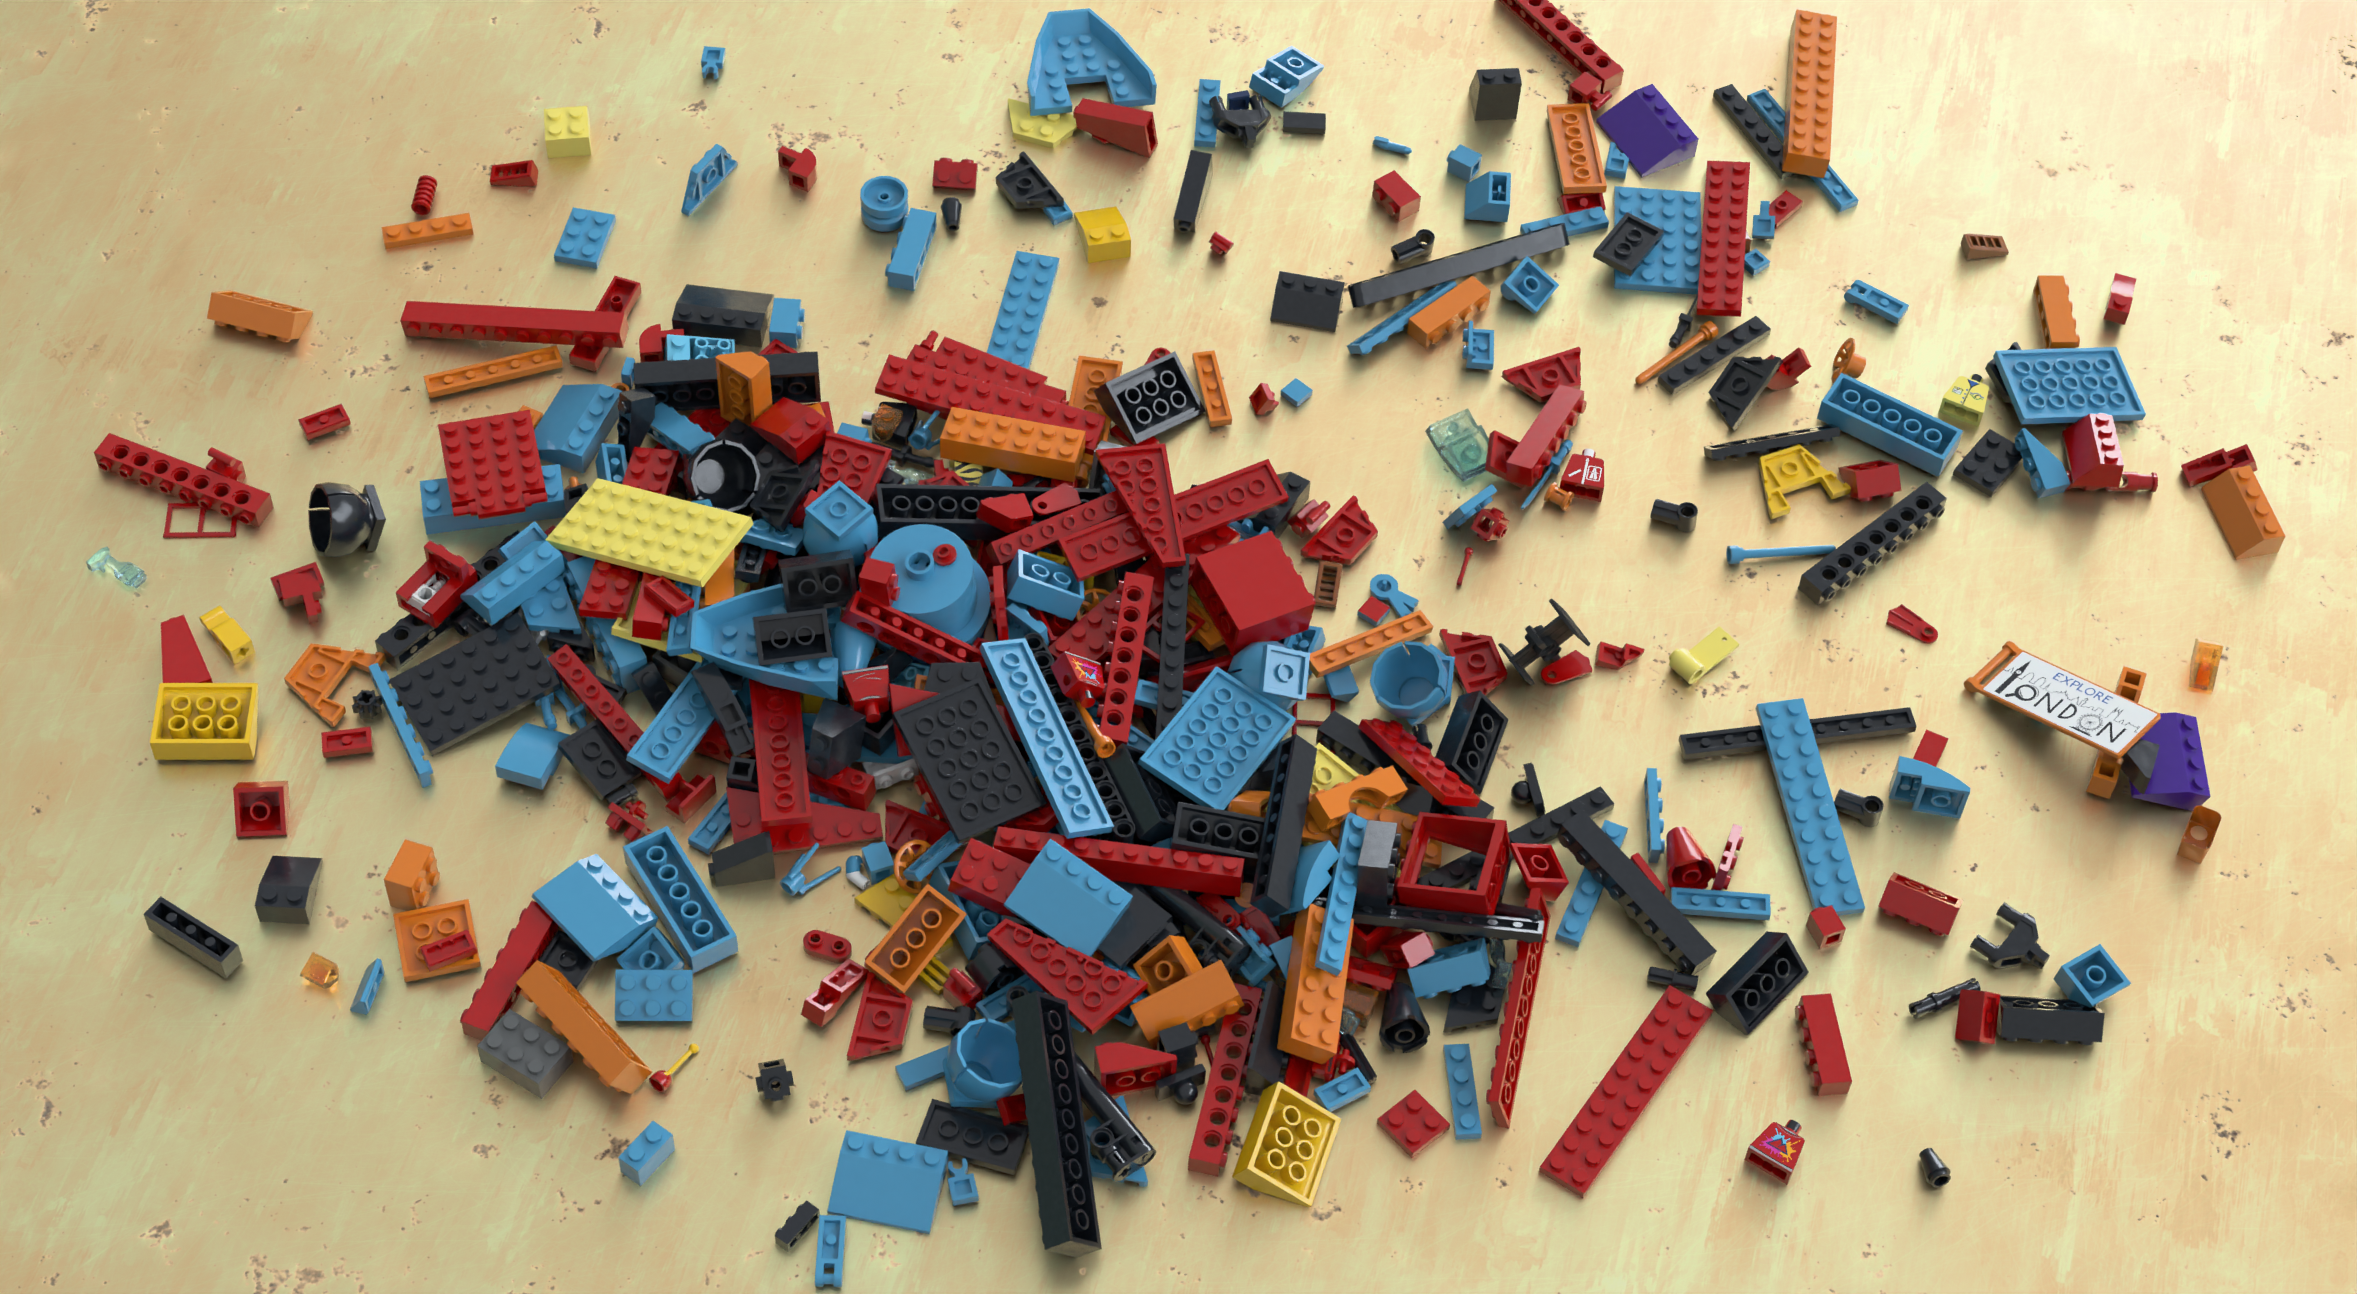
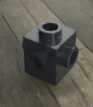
[755,1059,794,1101]

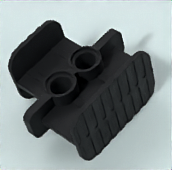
[1498,599,1590,685]

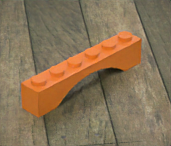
[2086,666,2147,799]

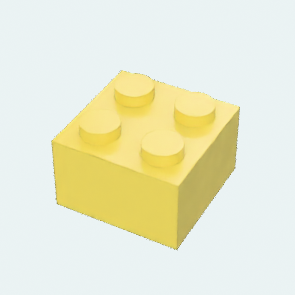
[544,106,591,158]

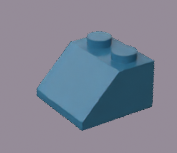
[2054,944,2131,1008]

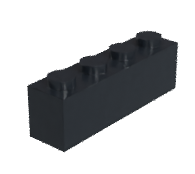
[144,896,243,979]

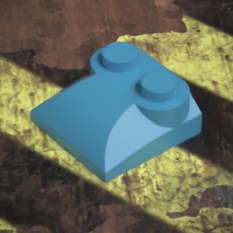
[1500,256,1559,314]
[616,926,685,970]

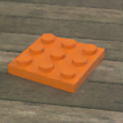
[393,899,481,982]

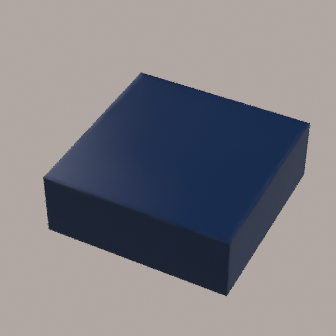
[1226,90,1250,110]

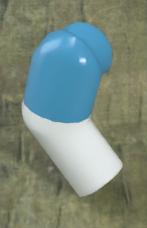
[846,855,870,890]

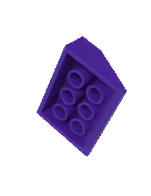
[1596,84,1699,178]
[2129,712,2211,811]

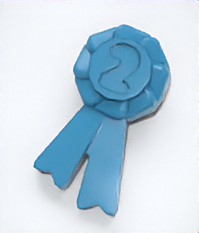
[1370,574,1419,618]

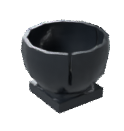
[683,438,760,512]
[308,482,386,557]

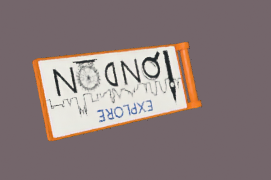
[1964,641,2161,759]

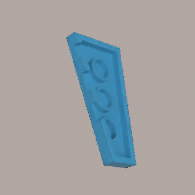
[740,519,804,556]

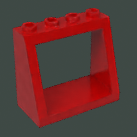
[1394,812,1511,915]

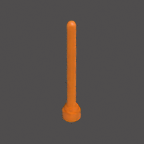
[1635,321,1718,384]
[1073,699,1116,758]

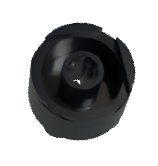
[965,942,1025,997]

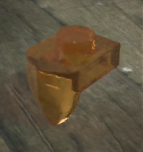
[872,404,903,442]
[300,952,339,989]

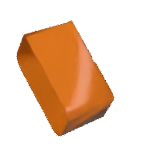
[2177,805,2222,864]

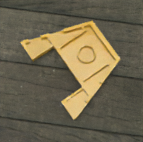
[1758,444,1851,519]

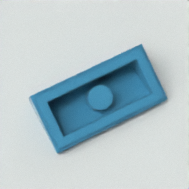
[1323,666,1359,702]
[350,958,385,1015]

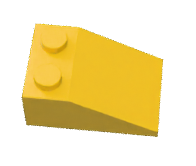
[1074,206,1131,263]

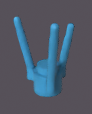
[908,410,940,450]
[780,843,841,896]

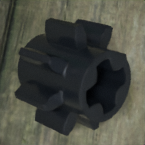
[352,690,383,720]

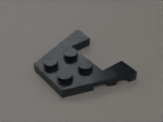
[924,662,997,705]

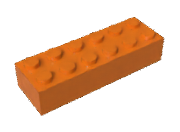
[940,407,1086,482]
[1277,904,1354,1064]
[516,960,653,1094]

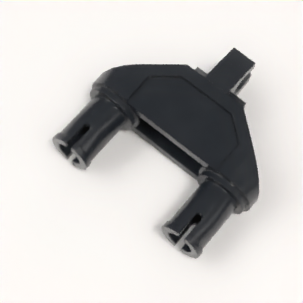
[1209,95,1271,148]
[1970,902,2050,969]

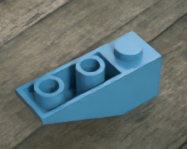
[2015,428,2071,498]

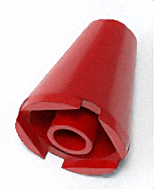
[1666,827,1716,889]

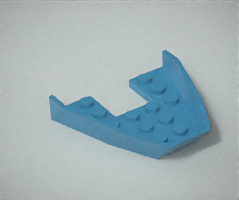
[1027,8,1157,116]
[690,584,841,701]

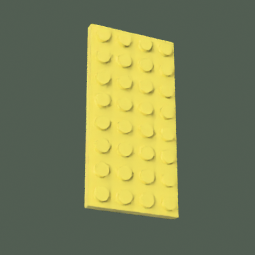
[545,478,753,587]

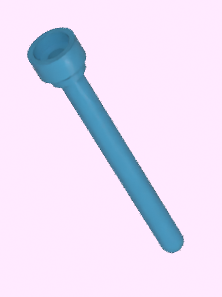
[1726,545,1836,564]

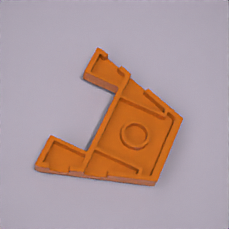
[284,643,386,727]

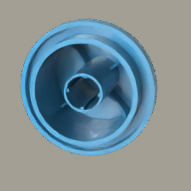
[859,524,992,663]

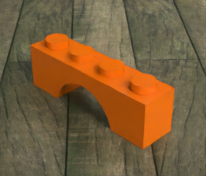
[1307,766,1408,831]

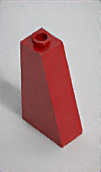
[1073,98,1158,158]
[161,615,213,683]

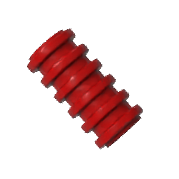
[411,175,438,215]

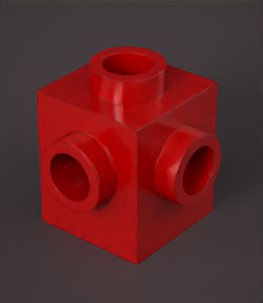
[1470,507,1509,542]

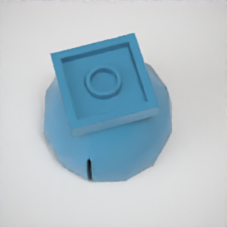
[803,480,878,567]
[1227,641,1310,711]
[1370,641,1451,727]
[942,1018,1023,1108]

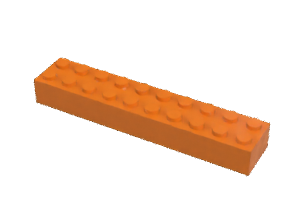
[1782,9,1837,178]

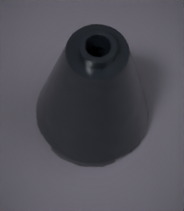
[1379,982,1430,1053]

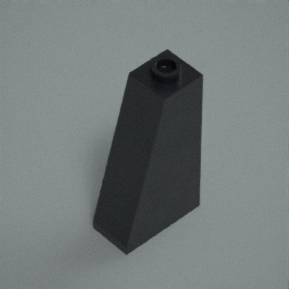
[1173,150,1213,233]

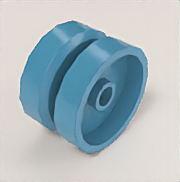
[860,176,909,232]

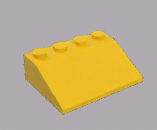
[150,683,258,760]
[1232,1081,1341,1208]

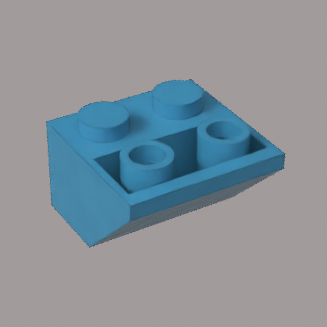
[1464,171,1511,222]

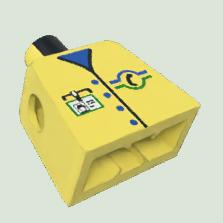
[1938,374,1989,427]

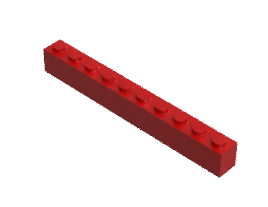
[400,301,629,348]
[993,827,1245,897]

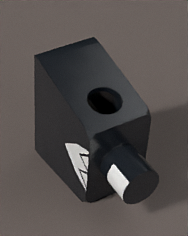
[861,402,918,450]

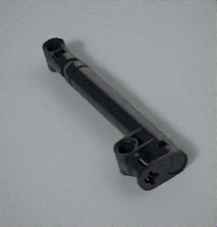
[1084,833,1252,979]
[1006,985,1156,1181]

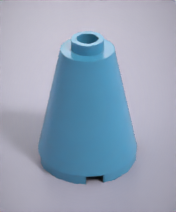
[830,622,877,689]

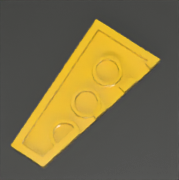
[854,874,953,957]

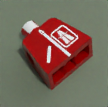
[1560,449,1605,502]

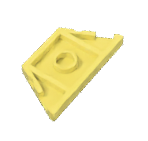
[1008,98,1077,149]

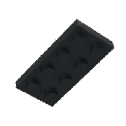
[916,1099,1029,1175]

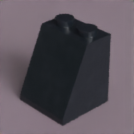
[1469,68,1522,121]
[807,698,866,780]

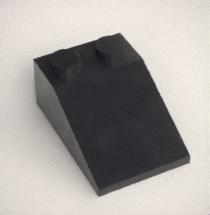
[255,856,323,924]

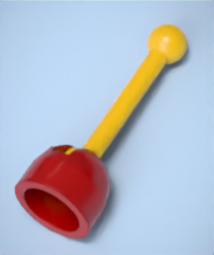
[649,1043,699,1093]

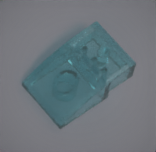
[1425,408,1489,482]

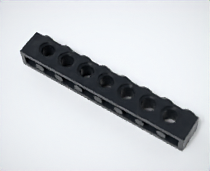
[1798,482,1947,605]
[375,530,520,671]

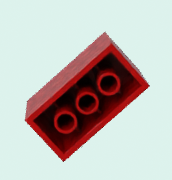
[1190,531,1316,656]

